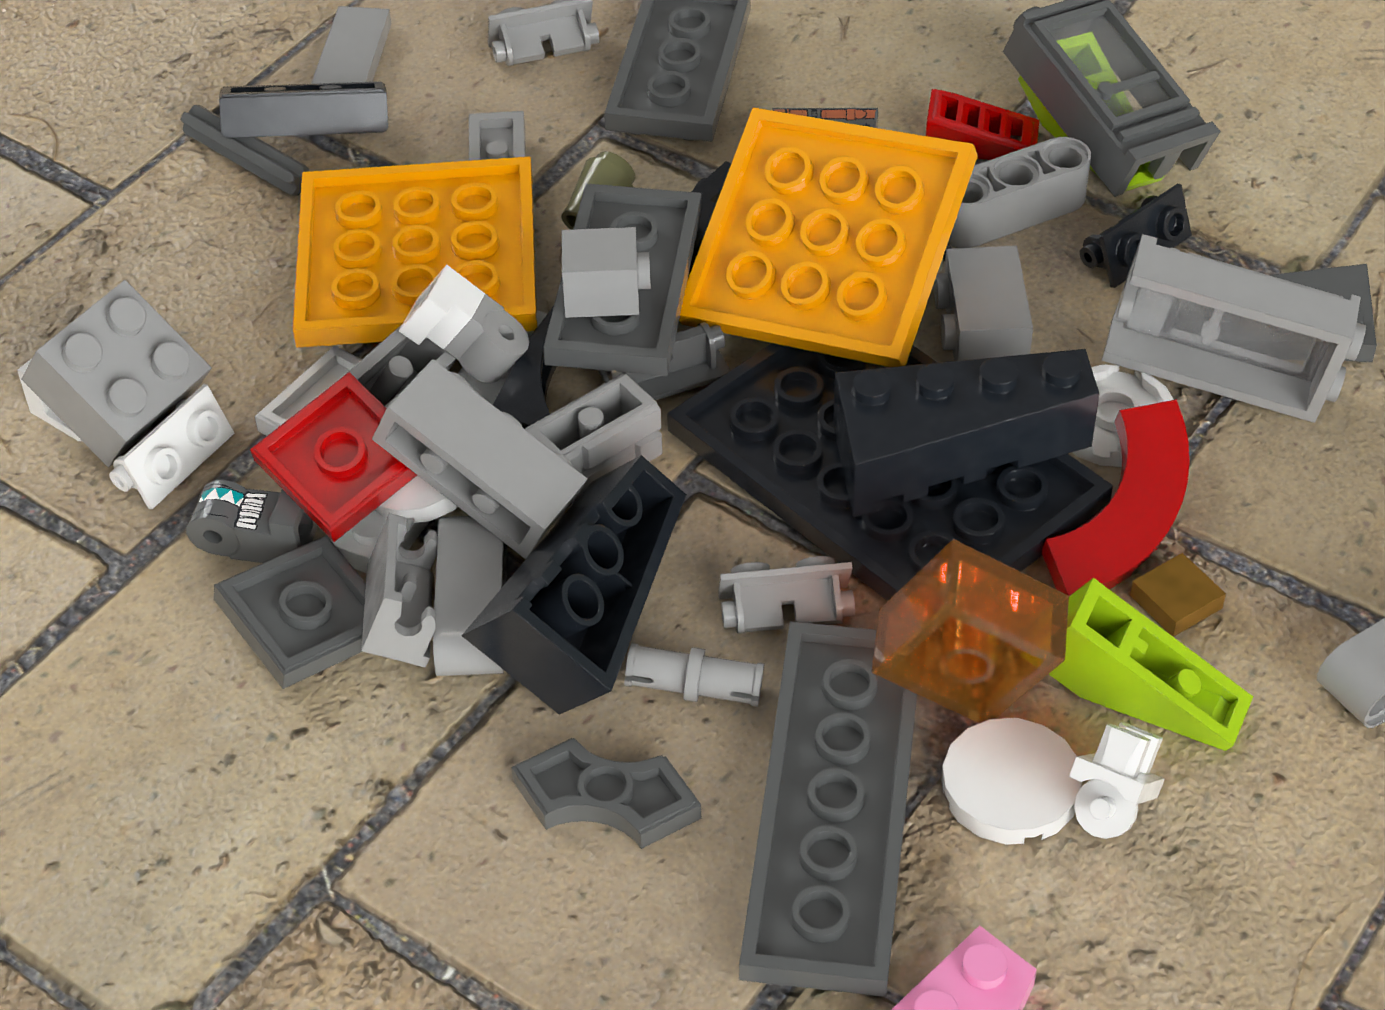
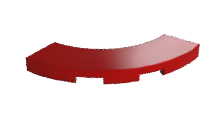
[1042,399,1190,602]

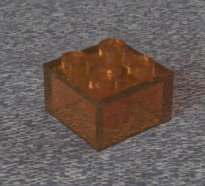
[871,539,1069,723]

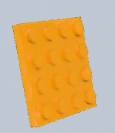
[679,107,978,367]
[293,156,538,348]

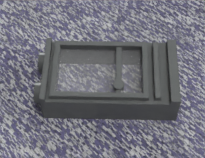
[1003,0,1221,197]

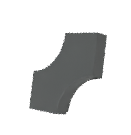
[511,738,702,849]

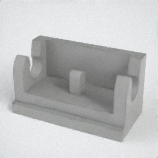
[361,513,438,668]

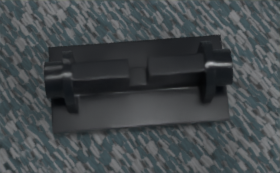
[1079,184,1192,288]

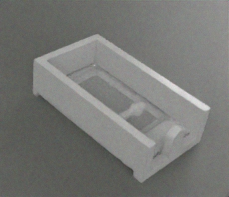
[1102,234,1366,423]

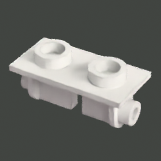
[109,384,234,509]

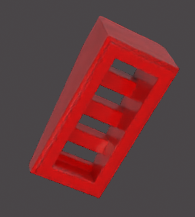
[926,89,1040,160]

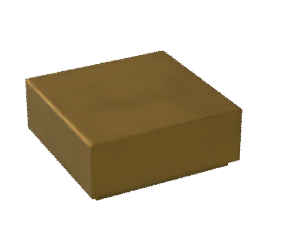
[1130,553,1226,637]

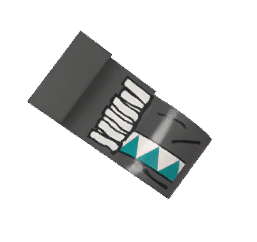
[186,480,318,563]

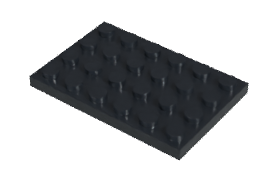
[667,343,1113,638]

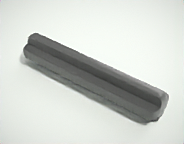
[180,105,310,196]

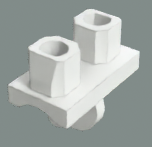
[1069,722,1165,839]

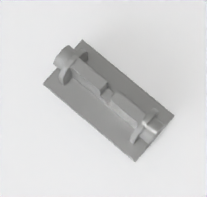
[488,0,600,66]
[718,556,855,633]

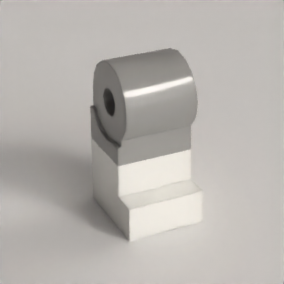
[399,265,529,383]

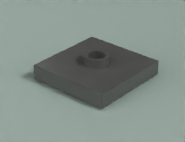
[213,535,366,689]

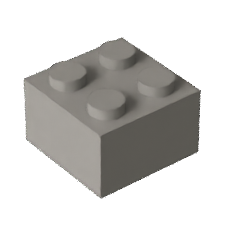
[21,280,212,468]

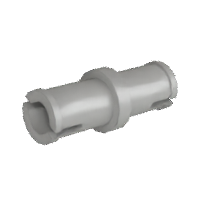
[624,643,764,707]

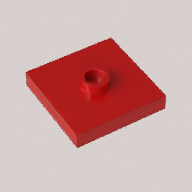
[250,372,417,542]

